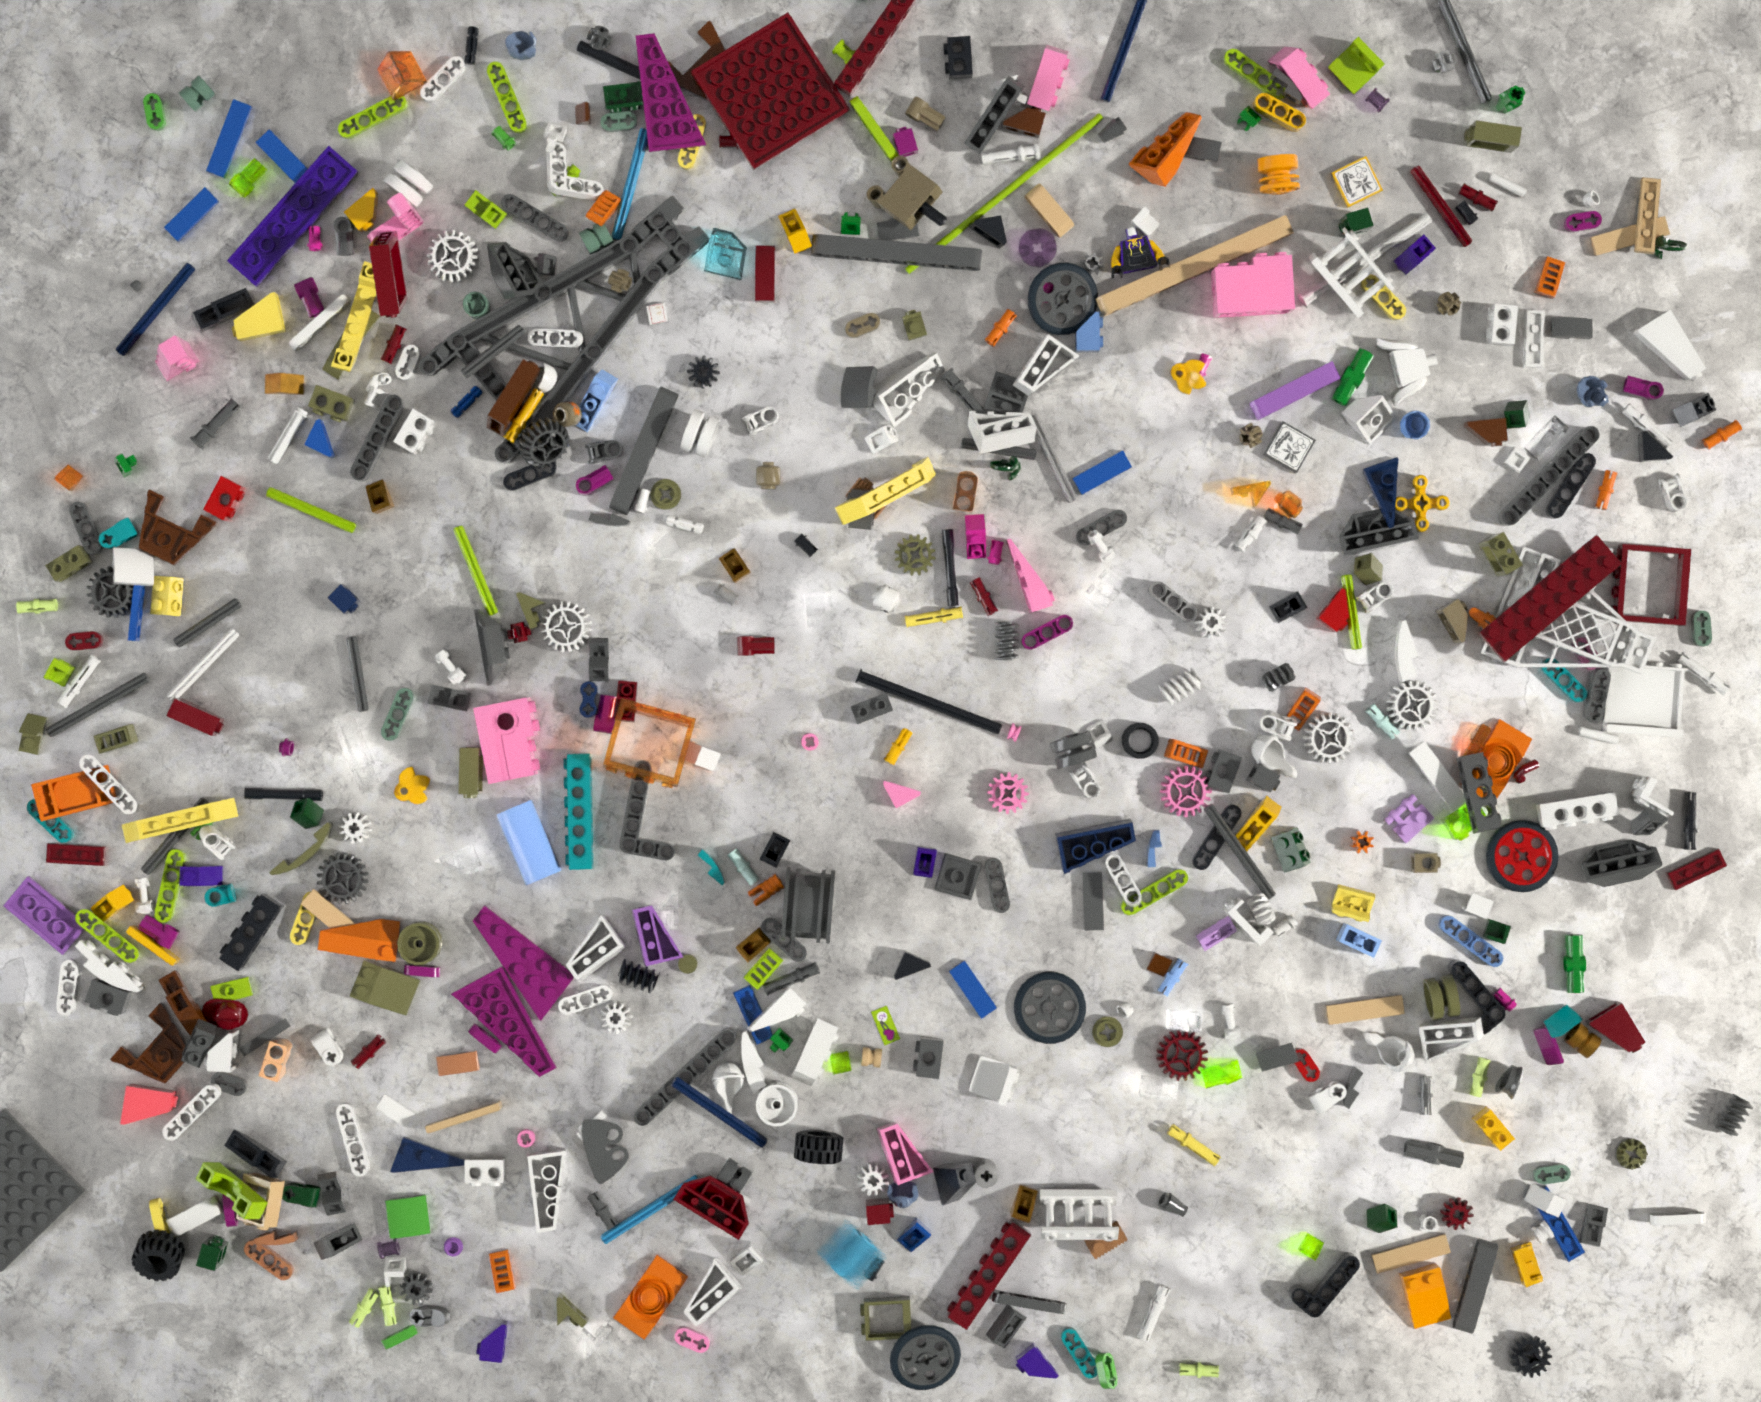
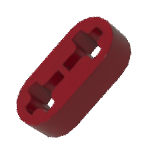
[65,631,104,651]

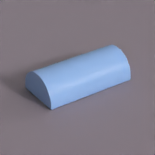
[496,800,561,885]

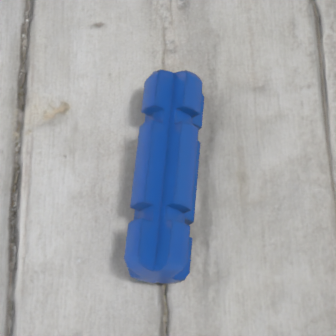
[450,386,483,418]

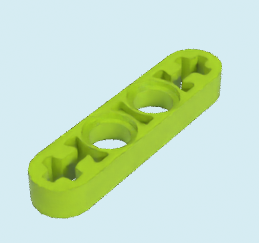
[1223,49,1286,101]
[487,61,527,134]
[338,93,408,139]
[849,96,899,162]
[155,849,186,923]
[1121,869,1188,915]
[75,909,139,963]

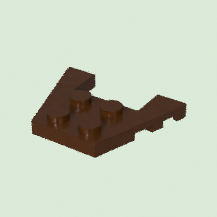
[668,20,725,101]
[138,489,217,566]
[110,1003,186,1084]

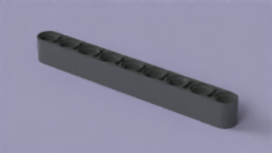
[811,234,982,271]

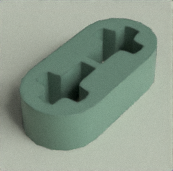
[600,111,637,132]
[1691,610,1712,647]
[1533,1163,1571,1184]

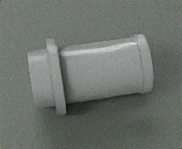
[713,583,739,605]

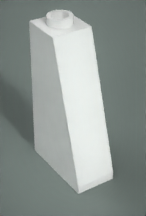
[1633,310,1706,381]

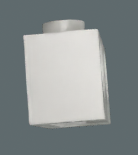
[1486,304,1518,346]
[393,409,435,455]
[465,1157,505,1186]

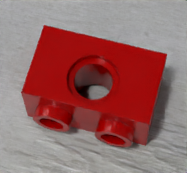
[203,476,245,521]

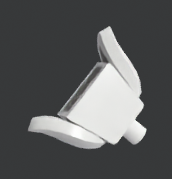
[1377,338,1438,407]

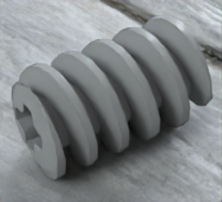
[973,1159,999,1188]

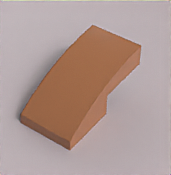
[436,1051,480,1076]
[254,1230,299,1245]

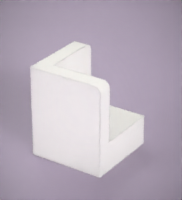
[1130,206,1159,237]
[1462,893,1494,919]
[384,1257,407,1287]

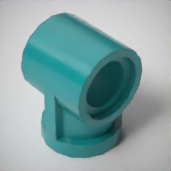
[204,883,237,907]

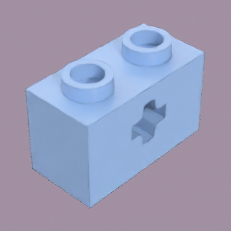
[1336,923,1382,958]

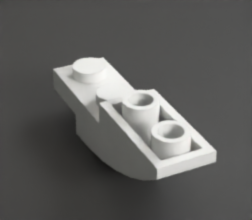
[75,939,145,992]

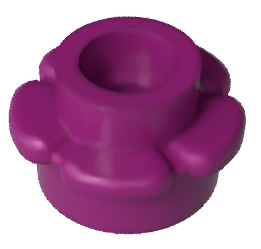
[279,738,294,757]

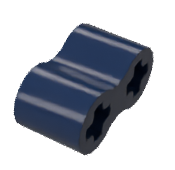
[579,681,599,718]

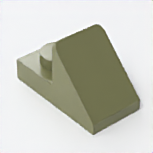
[516,592,546,630]
[18,713,47,755]
[556,1293,589,1328]

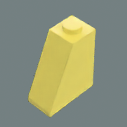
[232,292,286,341]

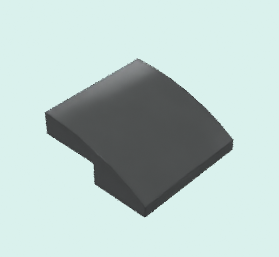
[841,366,878,408]
[984,371,1028,415]

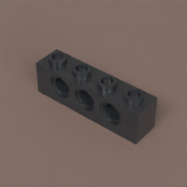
[219,893,284,971]

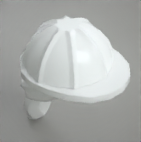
[1251,735,1297,779]
[1364,1032,1415,1072]
[712,1063,745,1114]

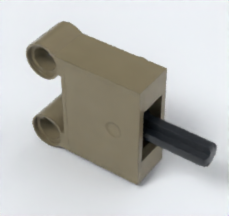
[867,156,947,231]

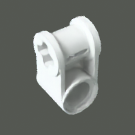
[741,407,779,437]
[1658,473,1688,512]
[1356,582,1394,614]
[1260,710,1298,741]
[1068,762,1101,799]
[199,825,236,860]
[310,1028,344,1066]
[1308,1080,1347,1113]

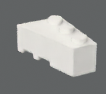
[1013,334,1079,396]
[967,411,1037,454]
[791,1018,839,1086]

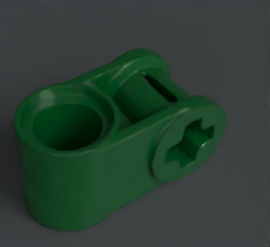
[282,1183,320,1207]

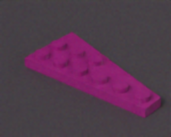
[635,33,707,152]
[473,905,574,1021]
[451,966,557,1077]

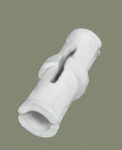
[1235,515,1268,552]

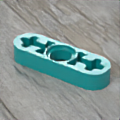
[1541,658,1587,702]
[27,799,74,843]
[1061,1327,1098,1379]

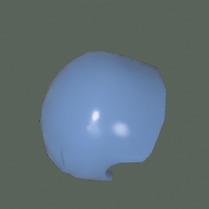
[1400,410,1430,440]

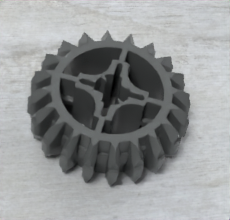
[518,417,570,468]
[86,566,133,618]
[317,852,369,904]

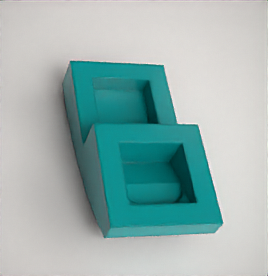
[698,849,725,885]

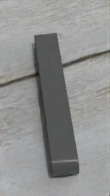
[609,386,679,515]
[1498,426,1600,526]
[634,1028,736,1126]

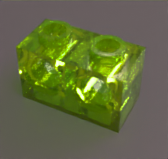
[1441,805,1486,841]

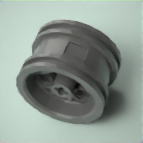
[781,867,835,944]

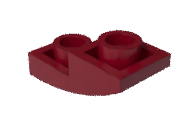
[615,681,638,723]

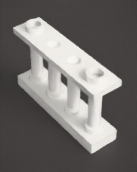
[1309,227,1395,318]
[1039,1189,1119,1241]

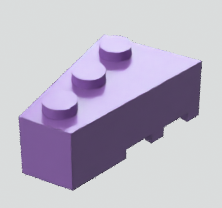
[631,905,683,966]

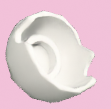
[534,363,557,393]

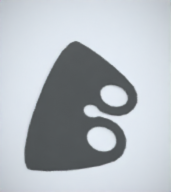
[582,1120,629,1184]

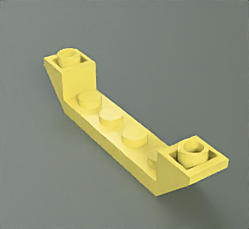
[331,261,377,372]
[835,457,936,525]
[122,798,239,843]

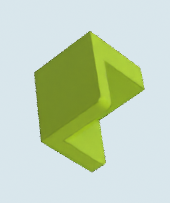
[43,658,76,687]

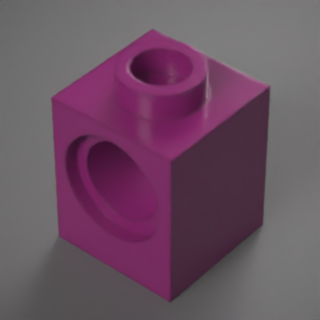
[893,127,918,157]

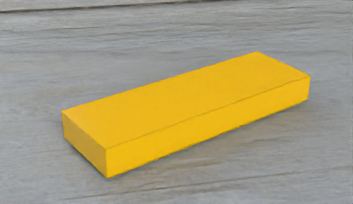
[126,925,181,966]

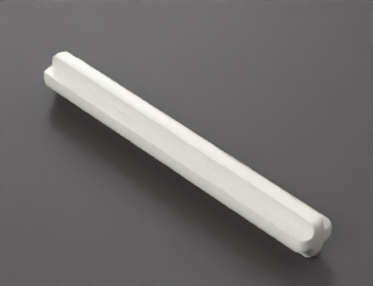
[167,629,239,702]

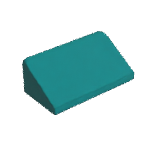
[1543,1005,1583,1038]

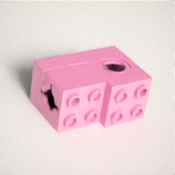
[1211,252,1295,318]
[473,697,540,784]

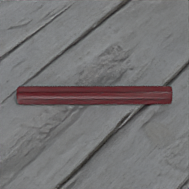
[1410,165,1473,247]

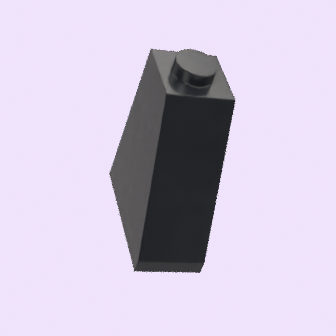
[933,1163,976,1205]

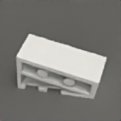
[566,915,627,981]
[1419,1017,1484,1064]
[684,1258,742,1327]

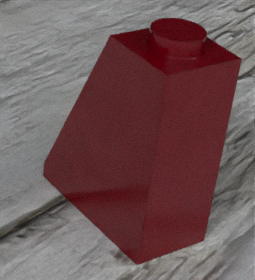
[166,698,224,736]
[1585,1001,1646,1053]

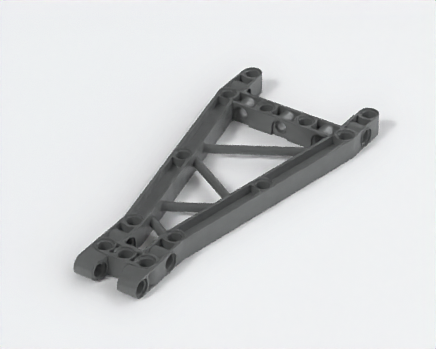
[419,196,711,464]

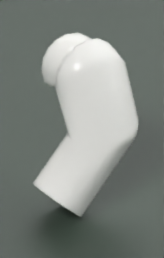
[365,372,392,392]

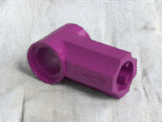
[294,277,325,318]
[1623,376,1664,400]
[576,465,614,496]
[593,694,617,734]
[138,915,180,949]

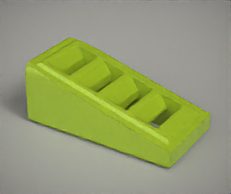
[743,948,784,990]

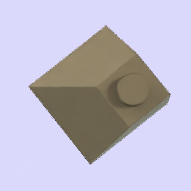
[1435,599,1468,644]

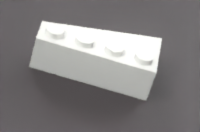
[527,1148,566,1233]

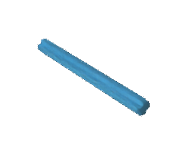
[611,128,648,240]
[600,1175,699,1244]

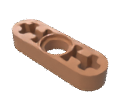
[244,1239,294,1280]

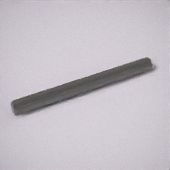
[1438,0,1492,103]
[46,673,150,737]
[1204,804,1276,899]

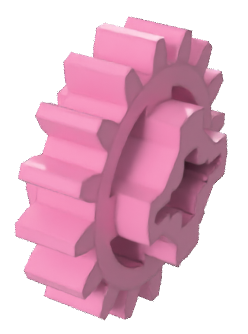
[987,772,1029,814]

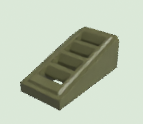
[93,724,138,754]

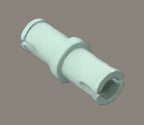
[1365,703,1400,740]
[727,848,760,886]

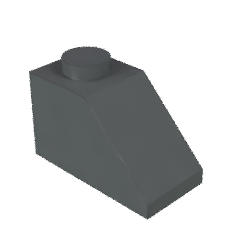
[314,1223,362,1260]

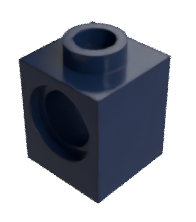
[327,584,360,614]

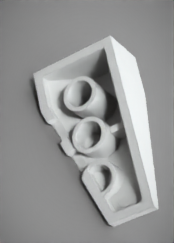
[872,352,944,427]

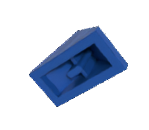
[304,419,335,458]
[897,1217,931,1252]

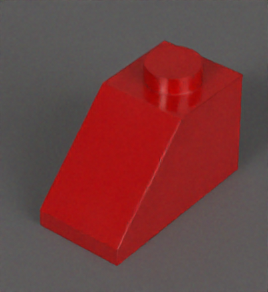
[1316,588,1349,632]

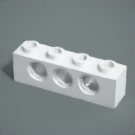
[1535,792,1619,830]

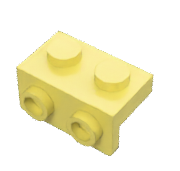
[150,576,183,616]
[1331,884,1375,922]

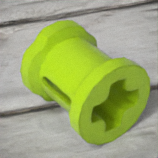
[832,39,856,64]

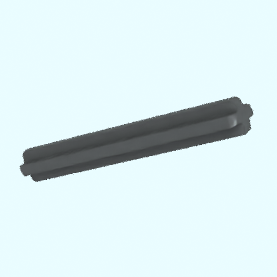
[141,797,209,875]

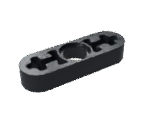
[503,462,557,491]

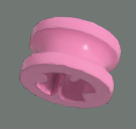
[1006,723,1022,742]
[801,733,819,751]
[517,1129,535,1148]

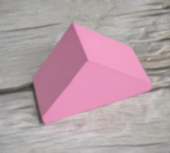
[883,780,921,808]

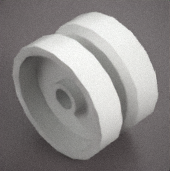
[383,160,434,207]
[680,409,720,458]
[756,1081,798,1127]

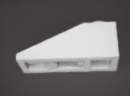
[747,987,806,1031]

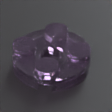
[1018,228,1057,268]

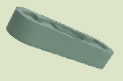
[381,688,415,741]

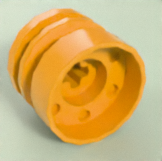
[1257,154,1300,195]

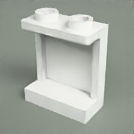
[1224,897,1274,946]

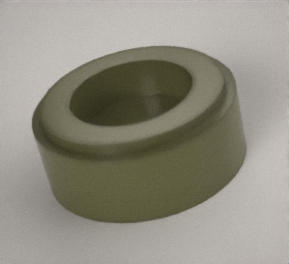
[678,954,698,974]

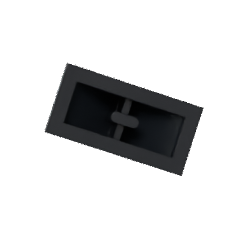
[968,215,1007,249]
[1638,431,1673,462]
[1269,591,1308,623]
[759,832,791,868]
[894,951,931,980]

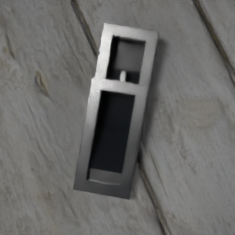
[191,288,254,333]
[224,1129,287,1178]

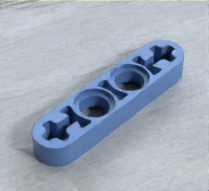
[1439,915,1503,967]

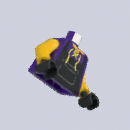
[1111,227,1170,278]

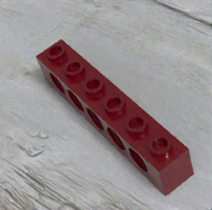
[834,0,916,97]
[946,1219,1031,1330]

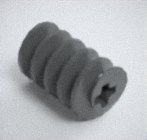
[994,622,1020,660]
[1714,1093,1753,1136]

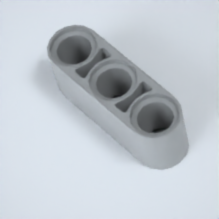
[1148,581,1197,622]

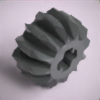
[1262,663,1296,692]
[400,1272,433,1305]

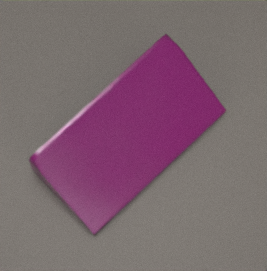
[1533,1025,1564,1065]

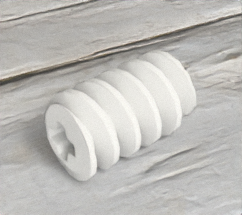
[1158,667,1201,706]

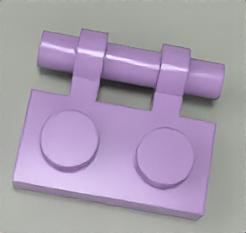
[1384,794,1434,844]

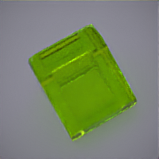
[830,1051,852,1075]
[1298,1233,1324,1261]

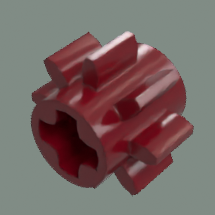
[507,622,532,644]

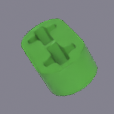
[143,93,166,131]
[381,1324,418,1349]
[1095,1353,1118,1389]

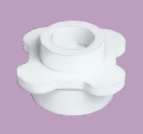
[1419,1213,1439,1233]

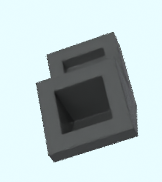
[589,638,609,681]
[317,1171,346,1216]

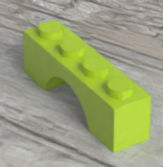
[195,1162,268,1219]

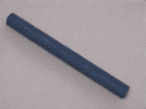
[1101,0,1148,102]
[115,263,195,356]
[671,1077,768,1148]

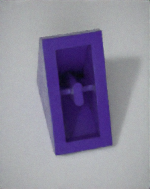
[913,846,937,878]

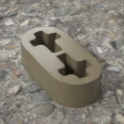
[845,313,880,338]

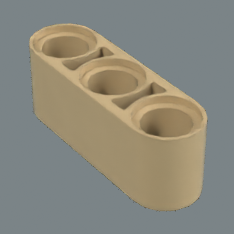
[1024,183,1075,238]

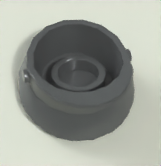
[1495,1065,1524,1100]

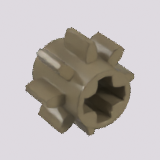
[608,268,632,293]
[1436,292,1461,316]
[1239,423,1263,448]

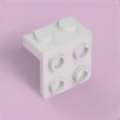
[1630,776,1674,816]
[969,1056,1019,1106]

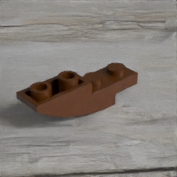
[159,970,216,1038]

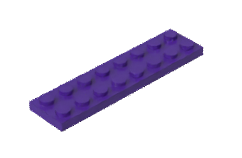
[227,146,359,287]

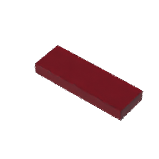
[46,843,106,866]
[1666,848,1727,890]

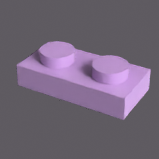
[1196,916,1237,951]

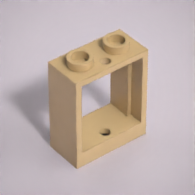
[236,1173,285,1230]

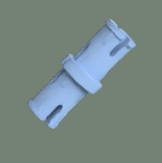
[1158,958,1189,997]

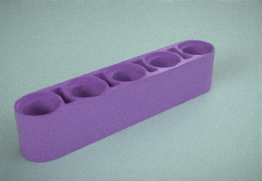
[1249,361,1341,421]

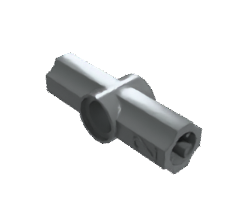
[1403,1139,1464,1168]

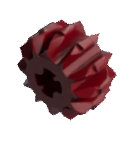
[1440,1197,1474,1230]

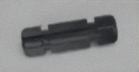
[464,26,479,65]

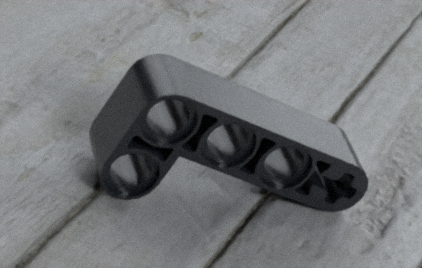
[1448,960,1506,1035]
[1289,1252,1360,1318]

